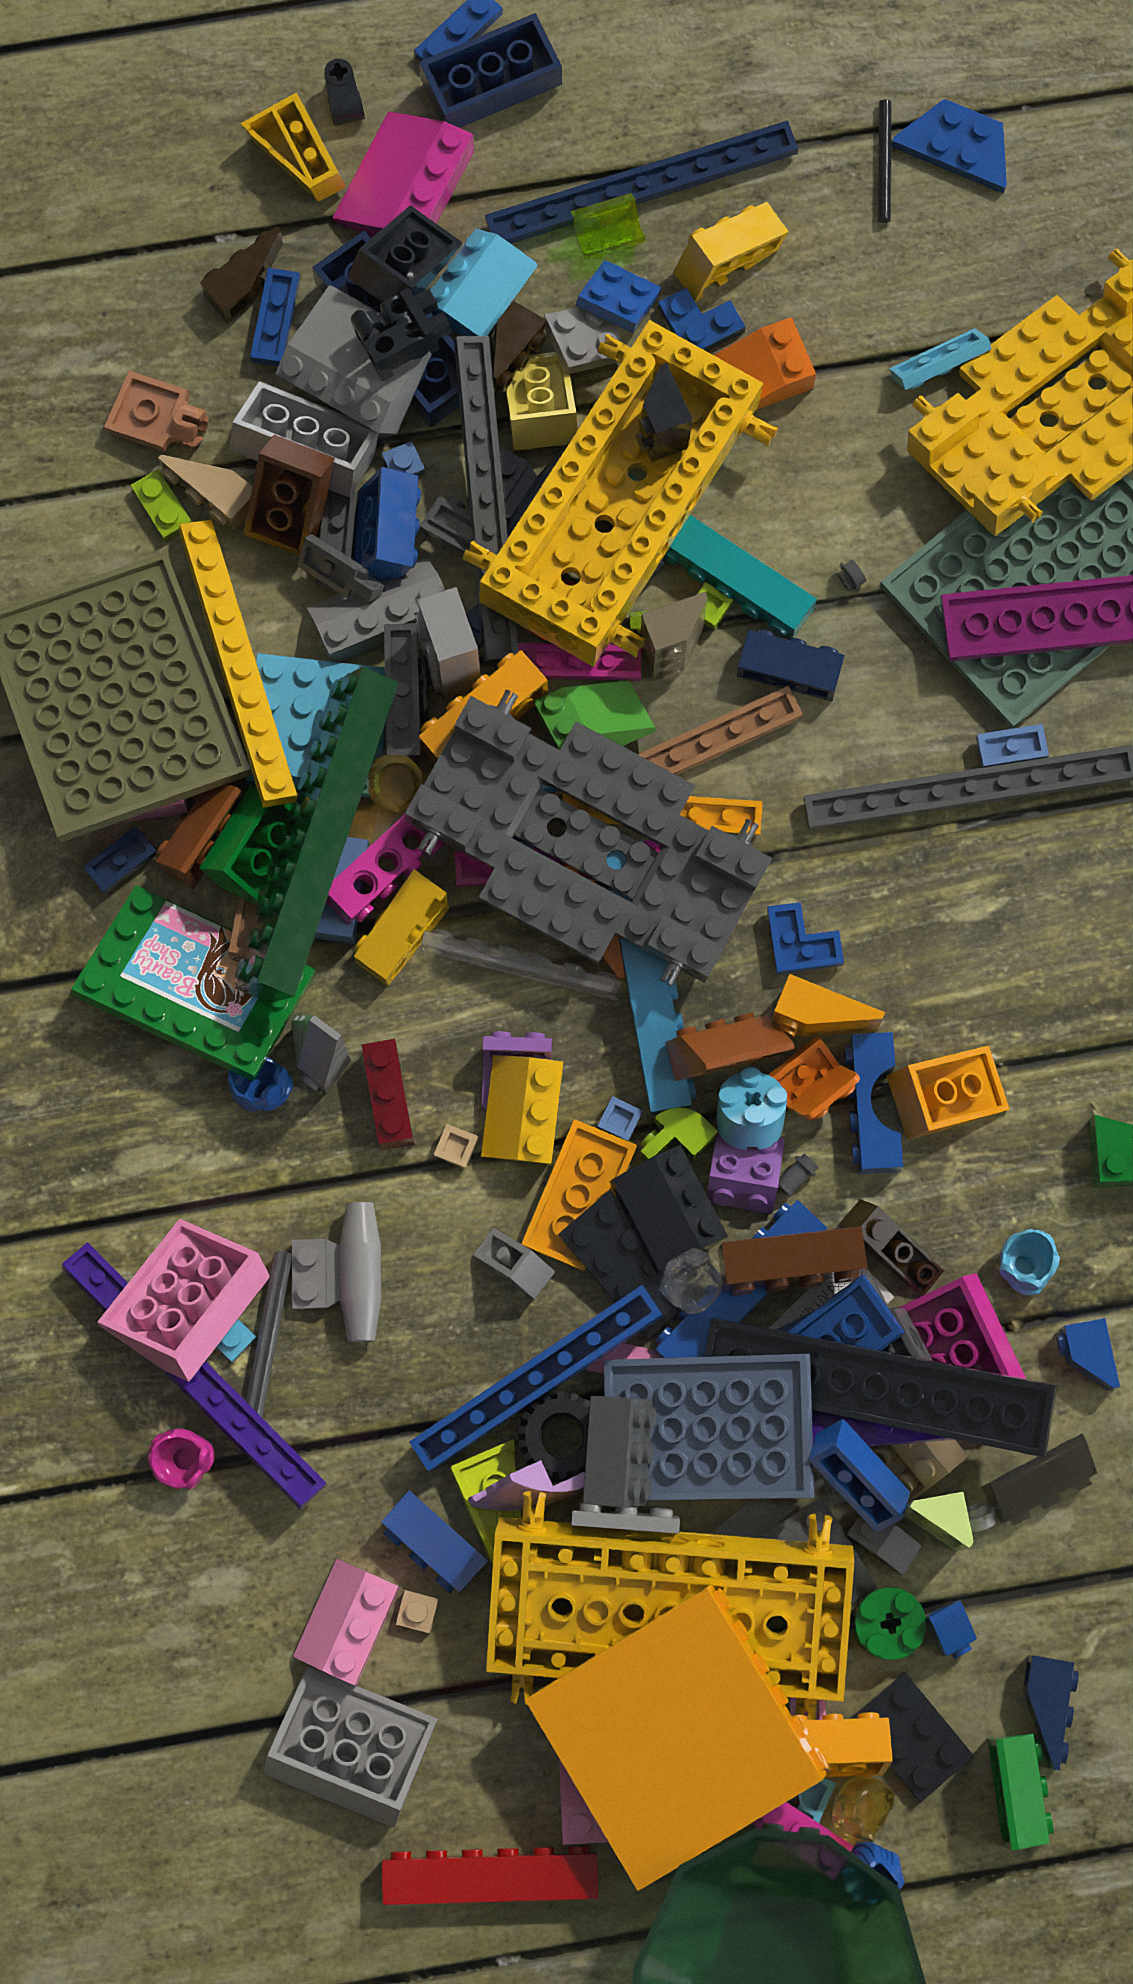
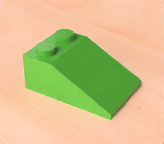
[534,680,656,750]

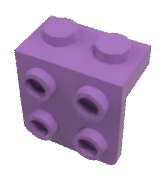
[482,1031,552,1110]
[706,1129,784,1214]

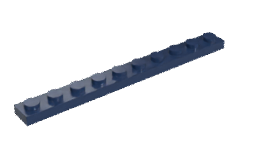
[485,120,798,244]

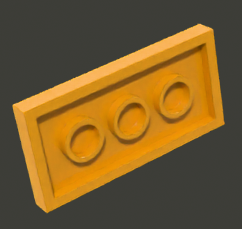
[521,1119,637,1272]

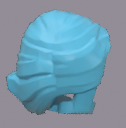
[999,1229,1060,1296]

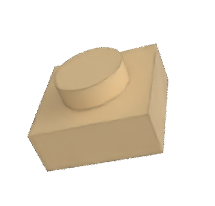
[434,1124,479,1170]
[396,1590,439,1633]

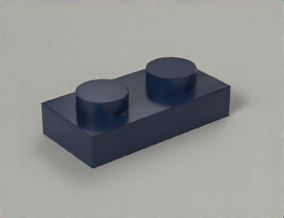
[83,826,157,895]

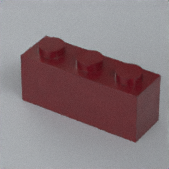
[361,1038,415,1151]

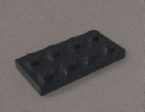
[557,1190,699,1339]

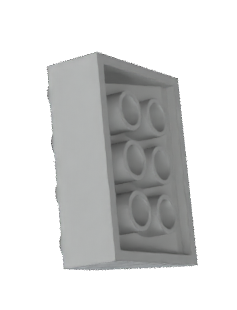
[275,286,431,434]
[263,1666,438,1828]

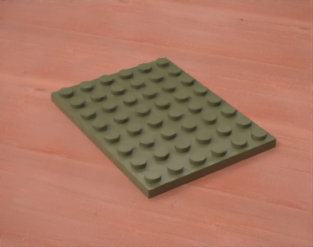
[0,552,252,843]

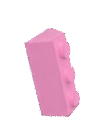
[293,1559,401,1685]

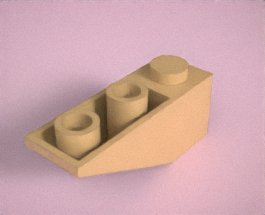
[158,455,252,530]

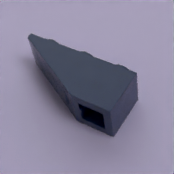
[1023,1655,1079,1770]

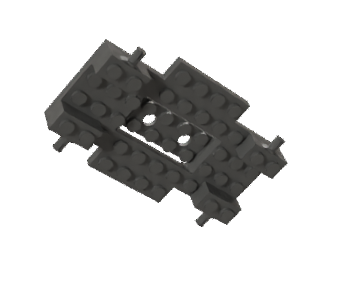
[405,689,772,987]

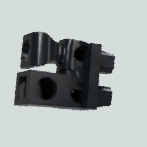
[351,288,452,382]

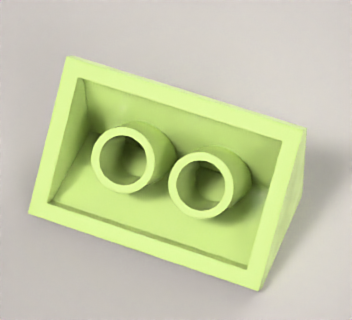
[904,1492,974,1552]

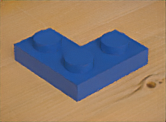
[658,288,746,351]
[767,902,844,975]

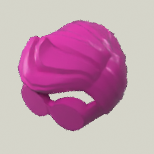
[147,1429,215,1489]

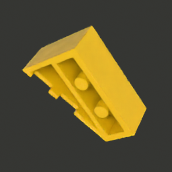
[240,93,346,202]
[673,202,789,302]
[354,869,449,987]

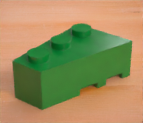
[1088,1114,1133,1188]

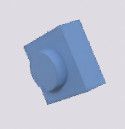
[382,441,425,476]
[597,1096,643,1142]

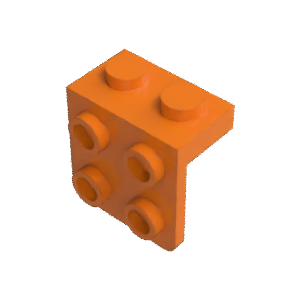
[768,1036,860,1121]

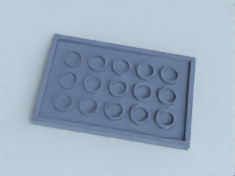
[604,1354,814,1500]

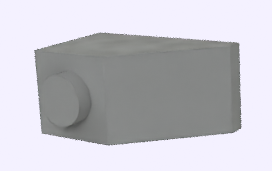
[473,1228,555,1299]

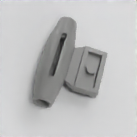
[292,1202,382,1342]

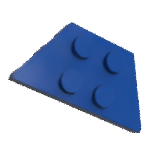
[891,99,1007,194]

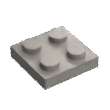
[544,307,623,375]

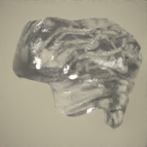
[659,1248,723,1314]

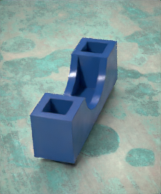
[844,1032,903,1174]

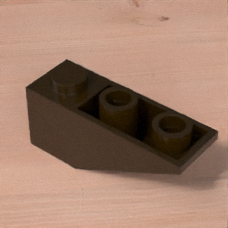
[200,226,283,323]
[491,301,547,397]
[839,1199,945,1296]

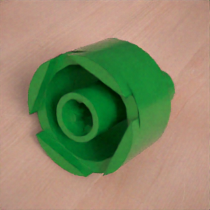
[852,1587,926,1660]

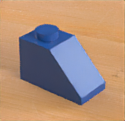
[1056,1318,1120,1391]
[926,1600,977,1659]

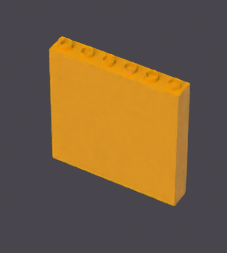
[525,1584,827,1891]

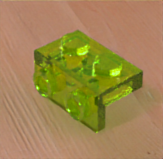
[571,193,646,260]

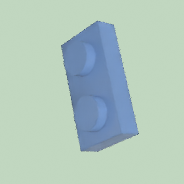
[976,724,1049,768]

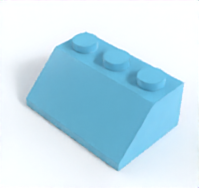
[430,229,538,336]

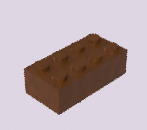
[718,1226,867,1296]

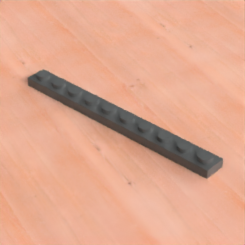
[454,336,518,662]
[803,745,1133,831]

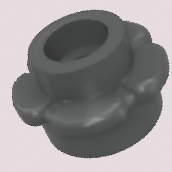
[837,559,866,591]

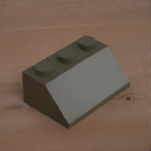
[640,592,707,681]

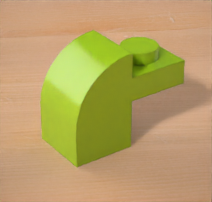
[640,1107,718,1161]

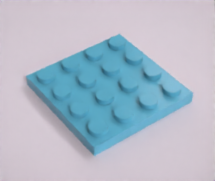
[245,653,385,798]

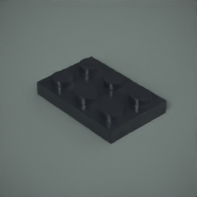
[850,1672,974,1802]

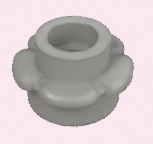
[967,1502,996,1532]

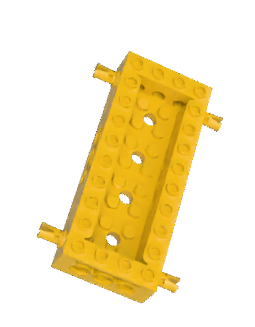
[462,320,778,667]
[486,1491,854,1720]

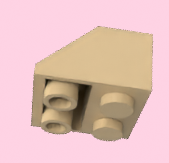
[870,1440,968,1504]

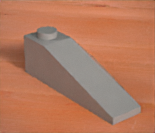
[291,1015,352,1093]

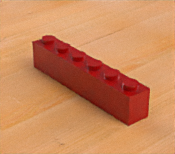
[382,1846,599,1905]

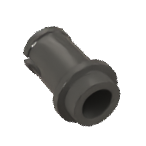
[778,1153,819,1197]

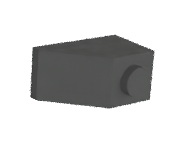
[845,1514,922,1575]

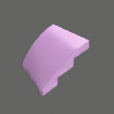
[468,1460,585,1511]

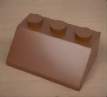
[156,784,244,890]
[665,1012,795,1081]

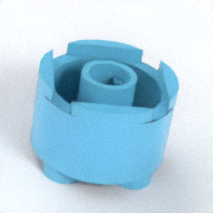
[716,1067,787,1150]

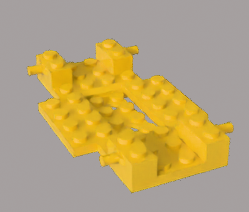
[907,249,1133,536]

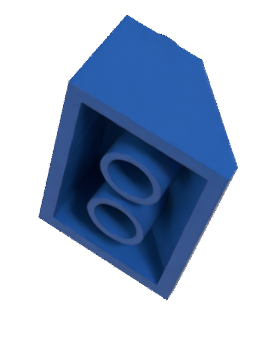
[353,467,421,581]

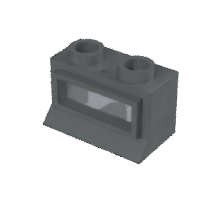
[419,496,475,568]

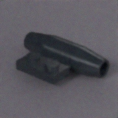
[467,447,567,537]

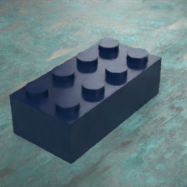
[419,13,562,128]

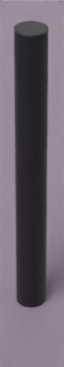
[878,99,892,223]

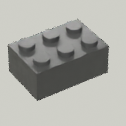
[583,1396,656,1507]

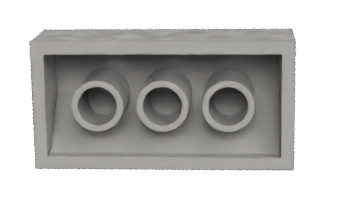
[306,557,445,663]

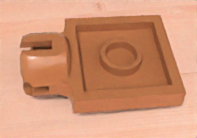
[104,371,209,452]

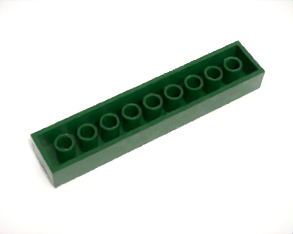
[235,666,399,1003]

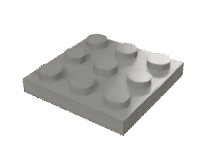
[572,1501,680,1533]

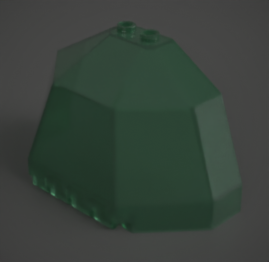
[631,1823,926,1984]

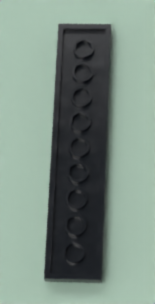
[704,1317,1058,1457]

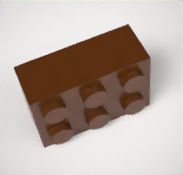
[243,434,335,556]

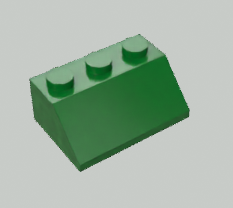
[199,786,292,906]
[987,1733,1054,1850]

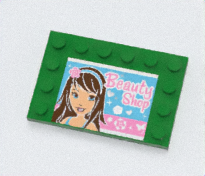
[71,885,316,1082]

